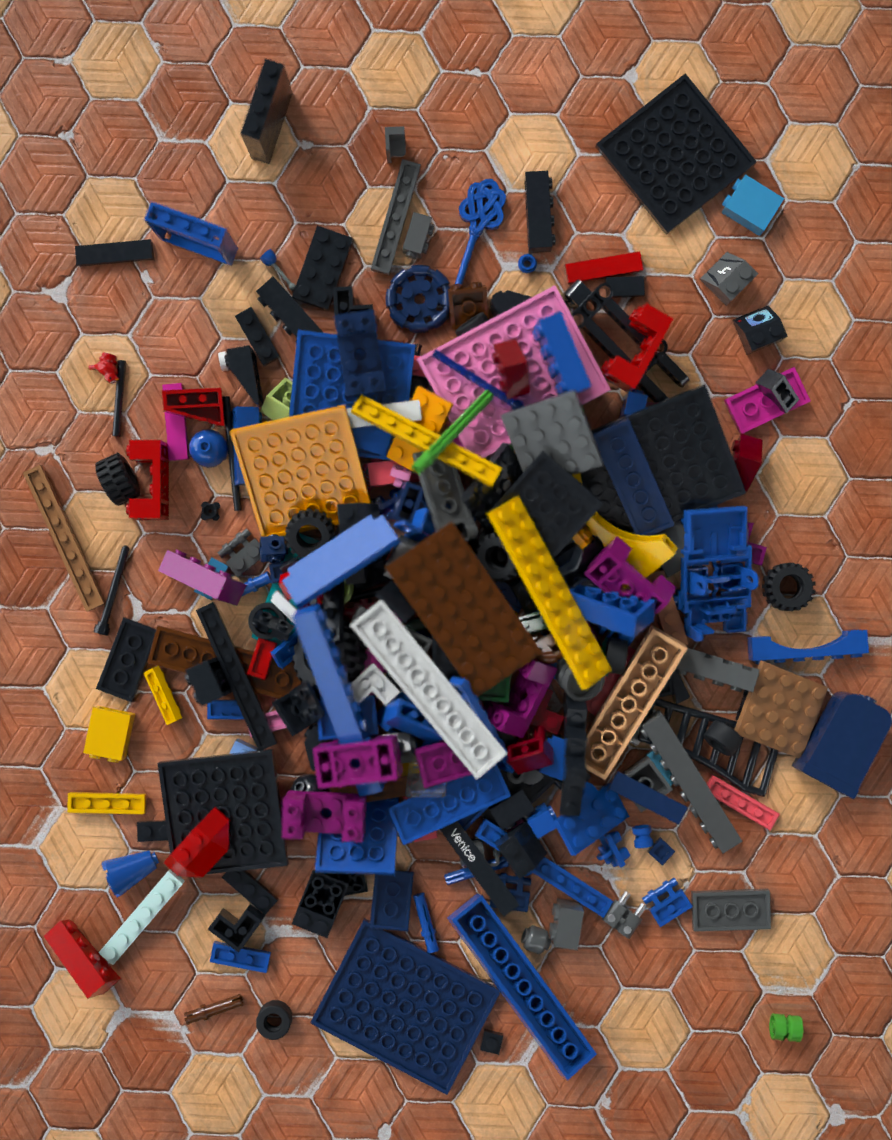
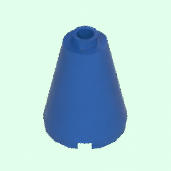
[102,850,159,898]

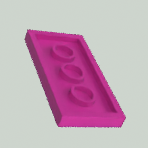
[724,367,811,434]

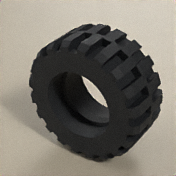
[293,621,367,691]

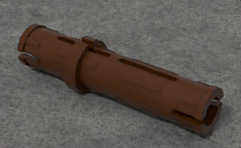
[184,994,244,1025]

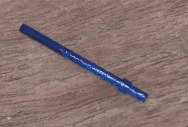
[432,350,524,410]

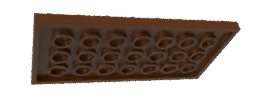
[385,521,542,697]

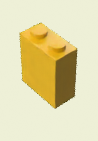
[83,706,135,763]

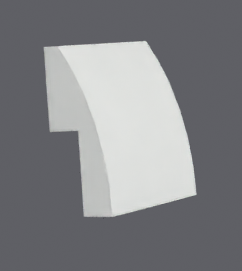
[271,591,298,623]

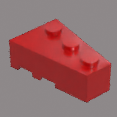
[162,388,224,428]

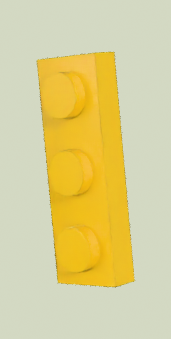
[144,666,182,725]

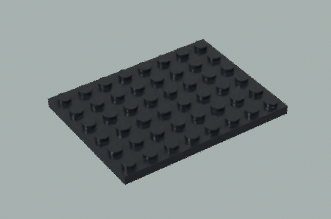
[581,384,746,540]

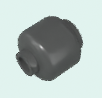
[521,925,551,954]

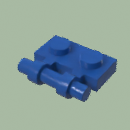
[642,878,693,927]

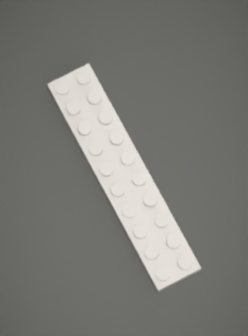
[350,600,507,779]

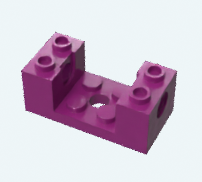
[584,536,676,616]
[482,658,557,738]
[313,734,403,789]
[282,790,367,842]

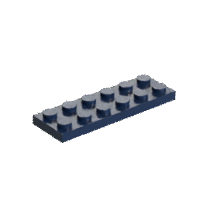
[593,418,674,536]

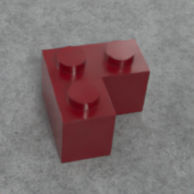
[491,339,531,399]
[731,434,763,492]
[530,688,564,735]

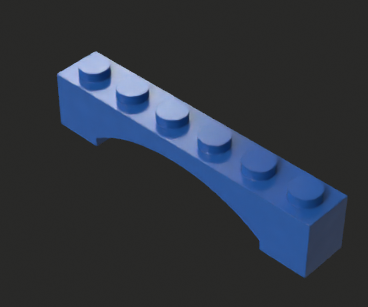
[747,629,869,664]

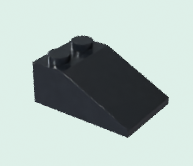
[224,345,264,409]

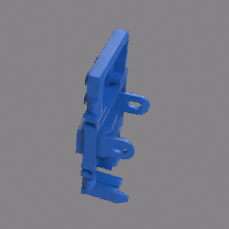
[681,506,759,642]

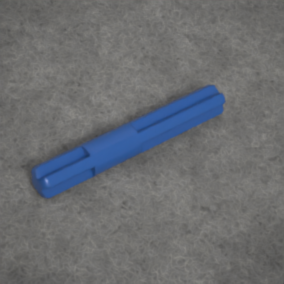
[444,856,509,885]

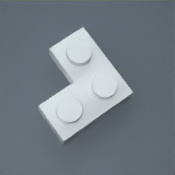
[351,663,400,706]

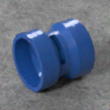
[632,825,654,848]

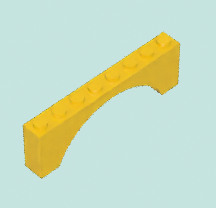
[572,472,678,578]

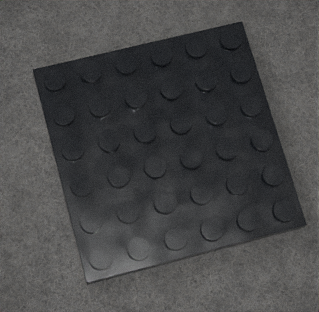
[595,73,757,235]
[157,749,289,877]

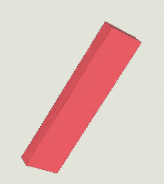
[707,775,780,831]

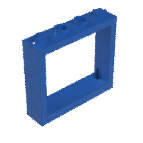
[144,201,238,266]

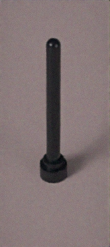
[93,545,129,636]

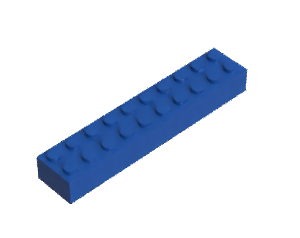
[447,893,597,1080]

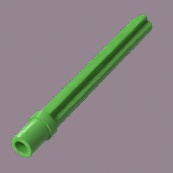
[412,390,494,474]

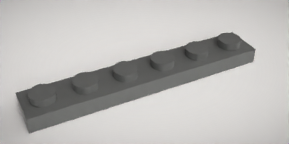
[371,159,421,275]

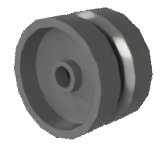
[555,657,605,702]

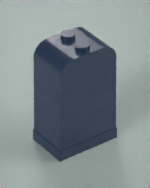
[792,691,892,799]

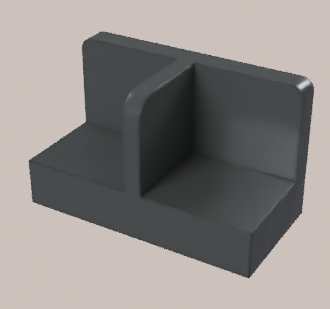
[385,126,406,163]

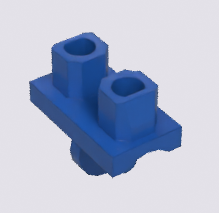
[596,831,631,868]

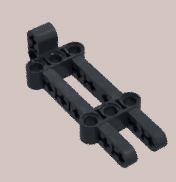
[561,280,690,403]

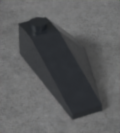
[337,503,380,585]

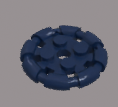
[385,265,454,333]

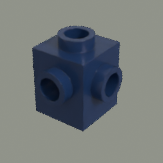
[259,534,288,564]

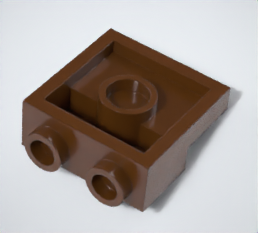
[447,282,489,330]

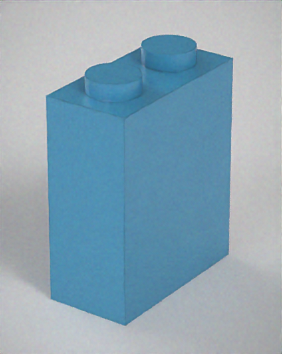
[721,174,785,236]

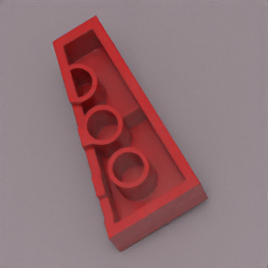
[43,919,121,999]

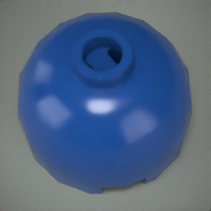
[189,429,228,468]

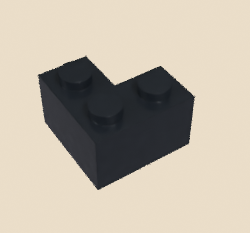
[333,286,374,327]
[207,904,265,953]

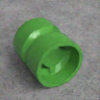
[769,1013,803,1042]

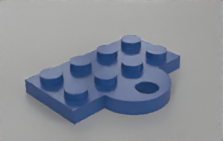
[553,781,630,856]

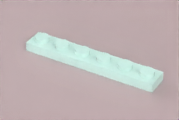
[99,870,185,965]

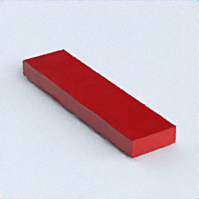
[565,251,643,284]

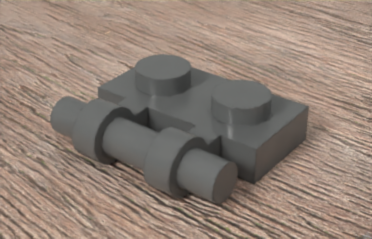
[217,528,260,577]

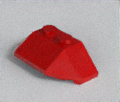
[164,807,230,878]

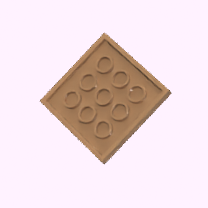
[734,660,828,759]

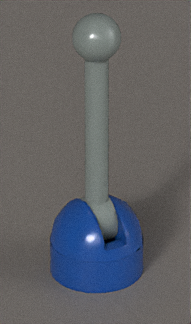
[260,249,296,291]

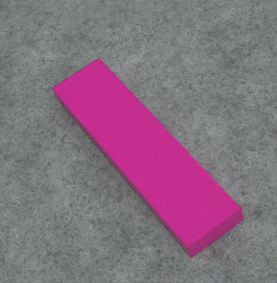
[162,383,189,461]

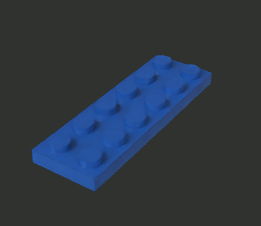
[388,763,511,845]

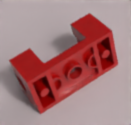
[600,303,674,392]
[126,440,169,520]

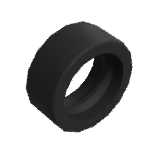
[249,603,287,639]

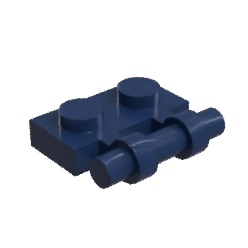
[489,872,531,912]

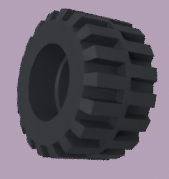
[95,453,140,506]
[285,508,335,559]
[476,532,520,583]
[762,563,816,611]

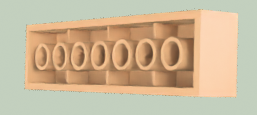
[585,625,687,780]

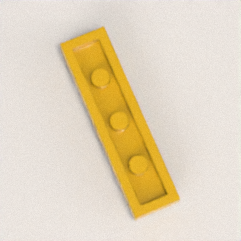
[67,792,147,814]

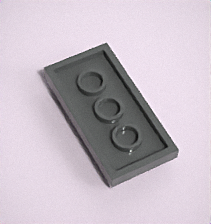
[691,889,771,932]

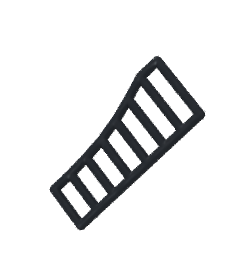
[637,698,779,797]

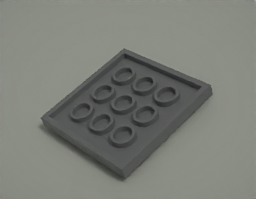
[501,389,604,475]

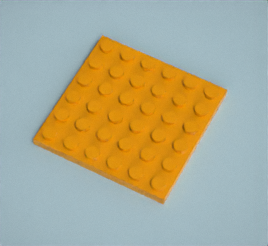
[230,405,372,537]

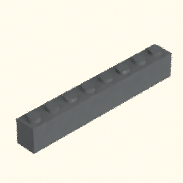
[640,710,743,853]

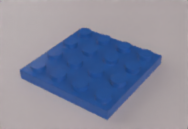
[315,797,399,875]

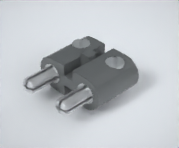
[602,891,647,939]

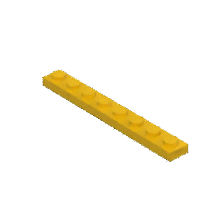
[351,394,502,487]

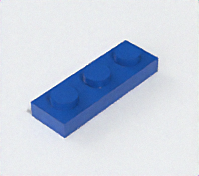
[210,941,271,973]

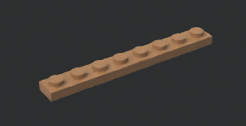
[23,465,105,612]

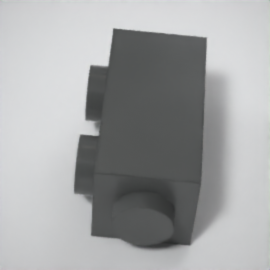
[403,212,435,260]

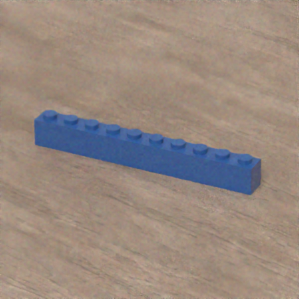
[292,604,386,797]

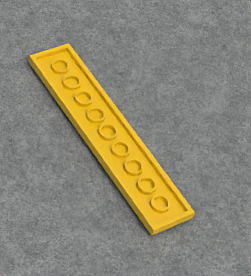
[487,496,612,690]

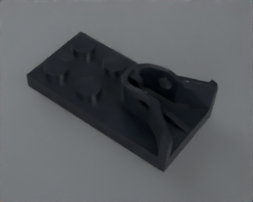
[509,542,591,615]

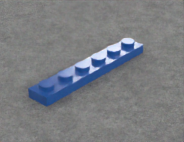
[449,677,515,773]

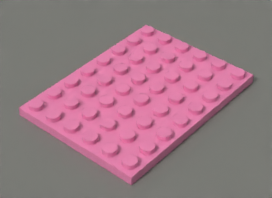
[417,285,611,458]

